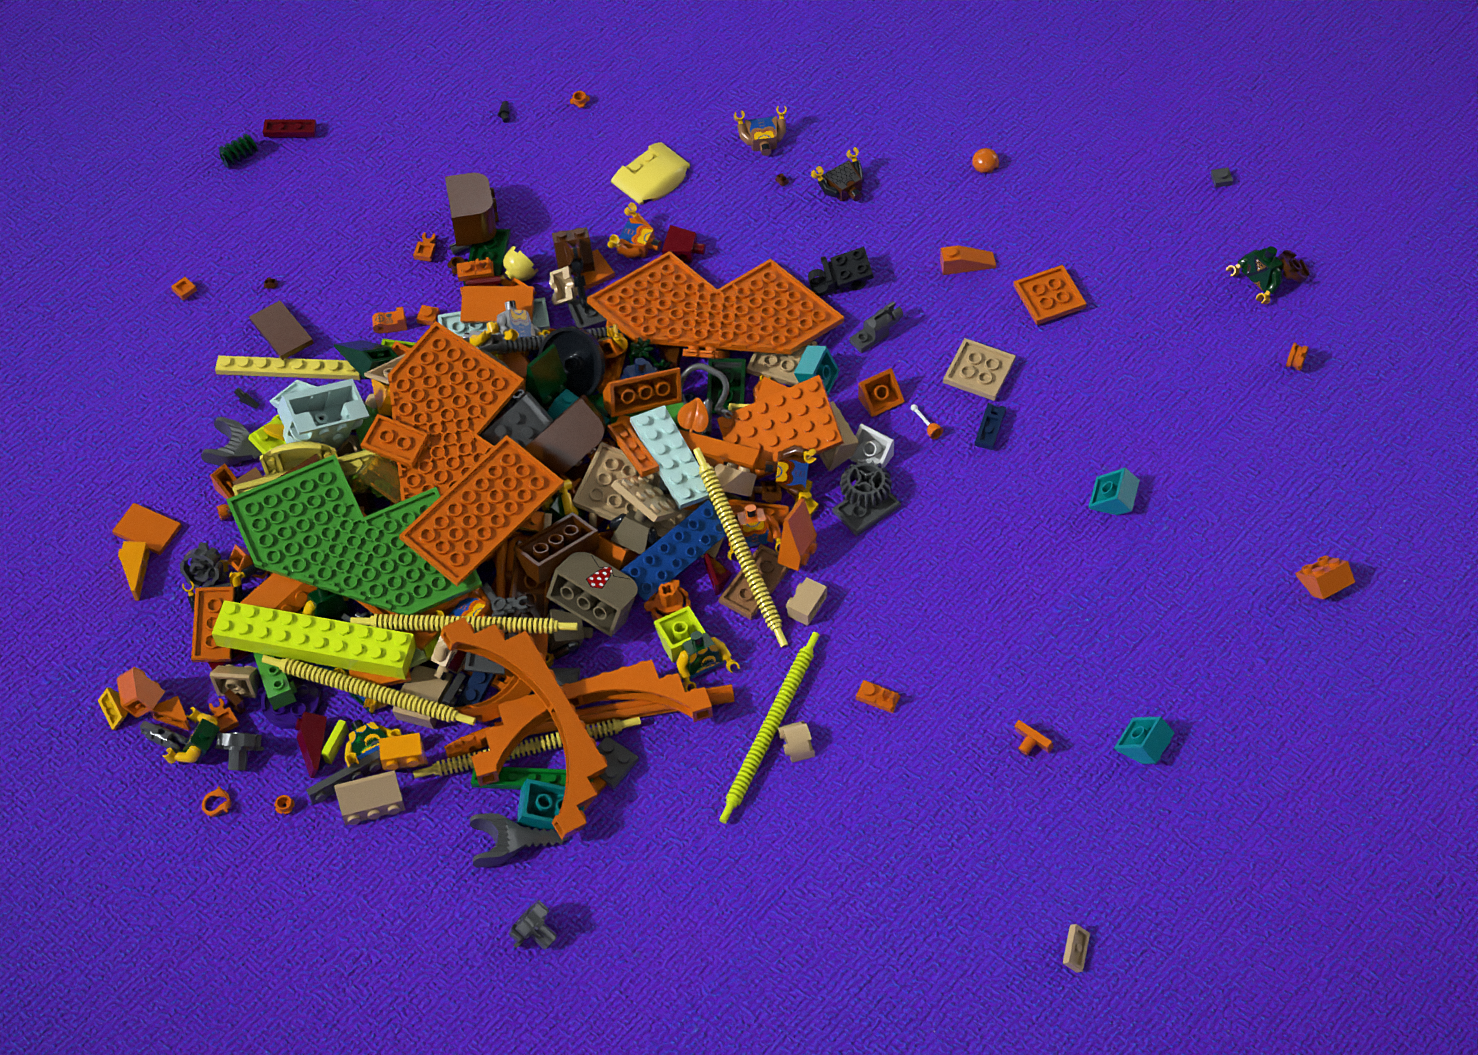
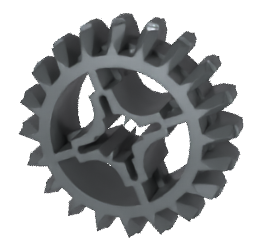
[840,460,892,509]

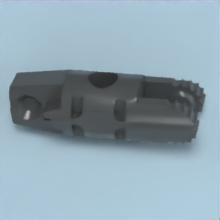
[140,721,188,753]

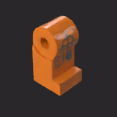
[372,306,407,334]

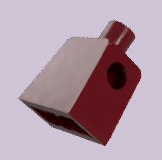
[662,225,706,263]

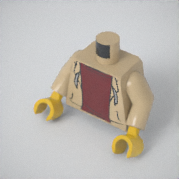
[431,635,467,680]

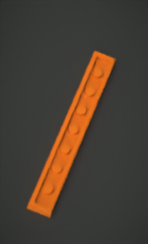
[616,415,760,469]

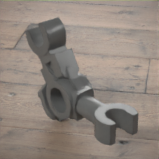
[481,583,529,620]

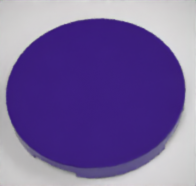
[261,676,321,729]

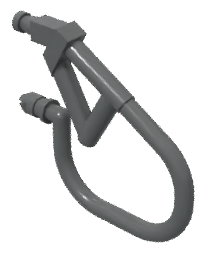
[680,363,733,437]

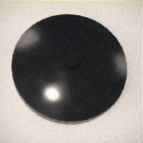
[538,326,605,398]

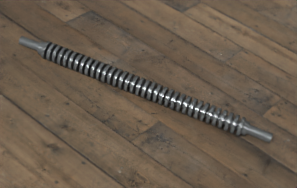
[480,326,628,354]

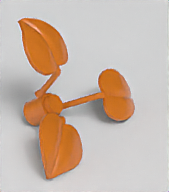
[677,397,724,468]

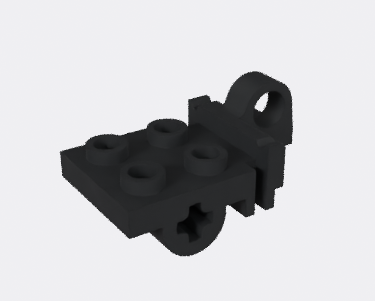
[808,247,874,296]

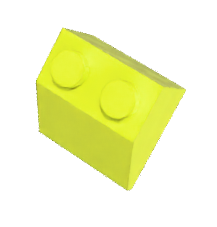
[654,606,706,663]

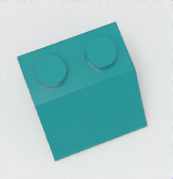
[794,345,840,395]
[1088,468,1140,515]
[1114,717,1175,764]

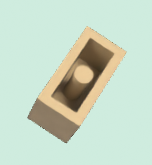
[786,577,827,626]

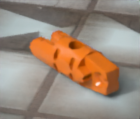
[444,726,491,759]

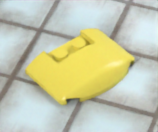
[611,142,690,205]
[260,441,338,476]

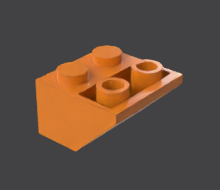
[1295,555,1355,599]
[117,666,165,718]

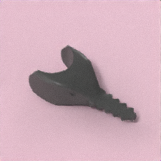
[201,417,263,466]
[470,813,568,868]

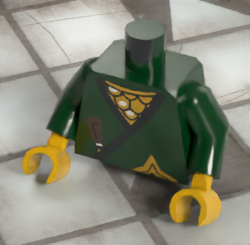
[1226,246,1283,305]

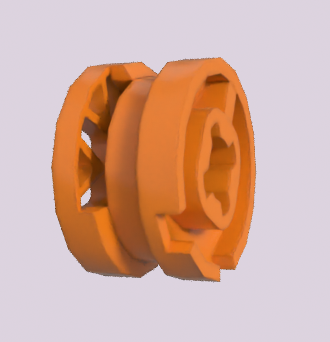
[1286,342,1309,371]

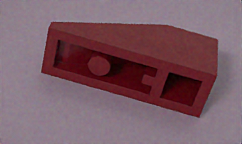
[295,712,327,778]

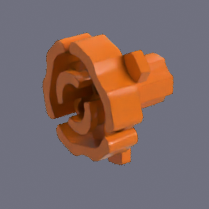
[644,579,691,621]

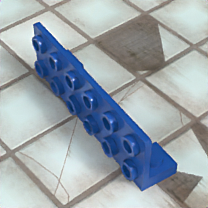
[620,500,727,601]

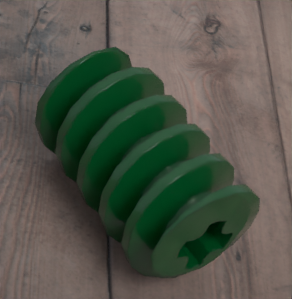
[219,134,258,168]

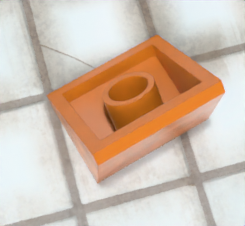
[858,368,905,417]

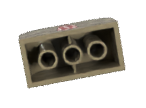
[546,552,638,637]

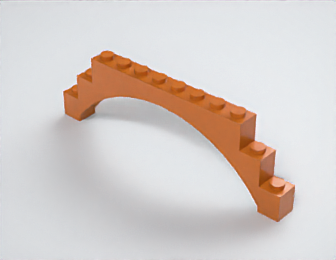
[440,617,607,840]
[471,659,713,786]

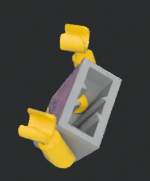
[463,322,503,354]

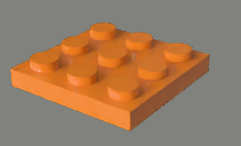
[1013,265,1087,325]

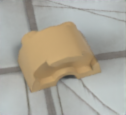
[549,266,578,306]
[777,720,815,763]

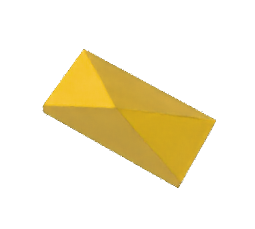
[98,687,128,731]

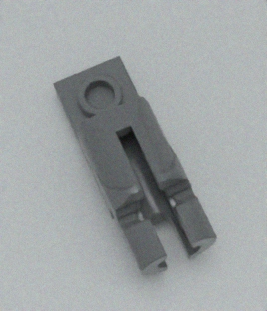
[849,301,903,353]

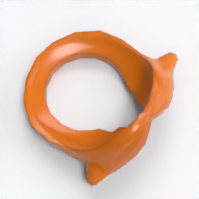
[202,786,232,817]

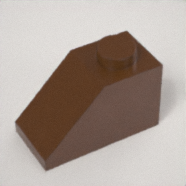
[656,344,683,369]

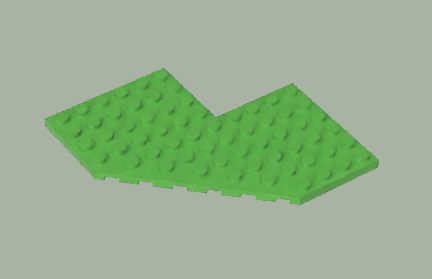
[226,454,483,617]

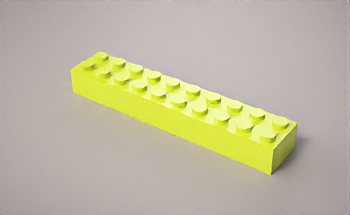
[212,600,417,680]

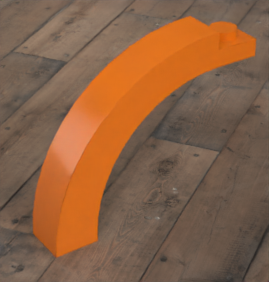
[455,630,548,723]

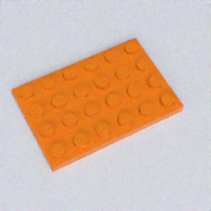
[717,375,844,481]

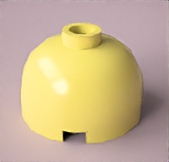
[503,246,538,281]

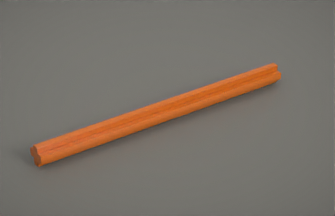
[494,684,735,735]

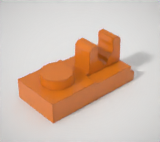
[457,257,494,282]
[856,680,900,713]

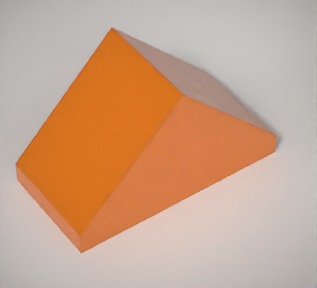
[210,463,237,499]
[150,696,191,731]

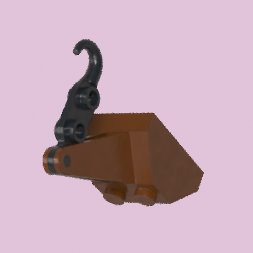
[552,227,595,309]

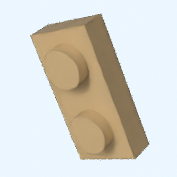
[1063,924,1090,973]

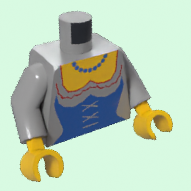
[496,300,551,342]

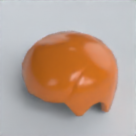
[972,148,999,173]

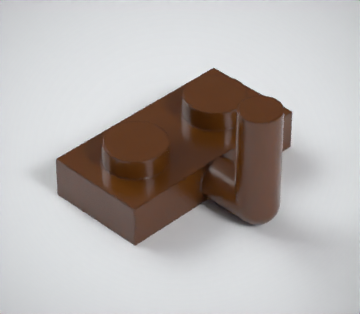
[747,481,782,503]

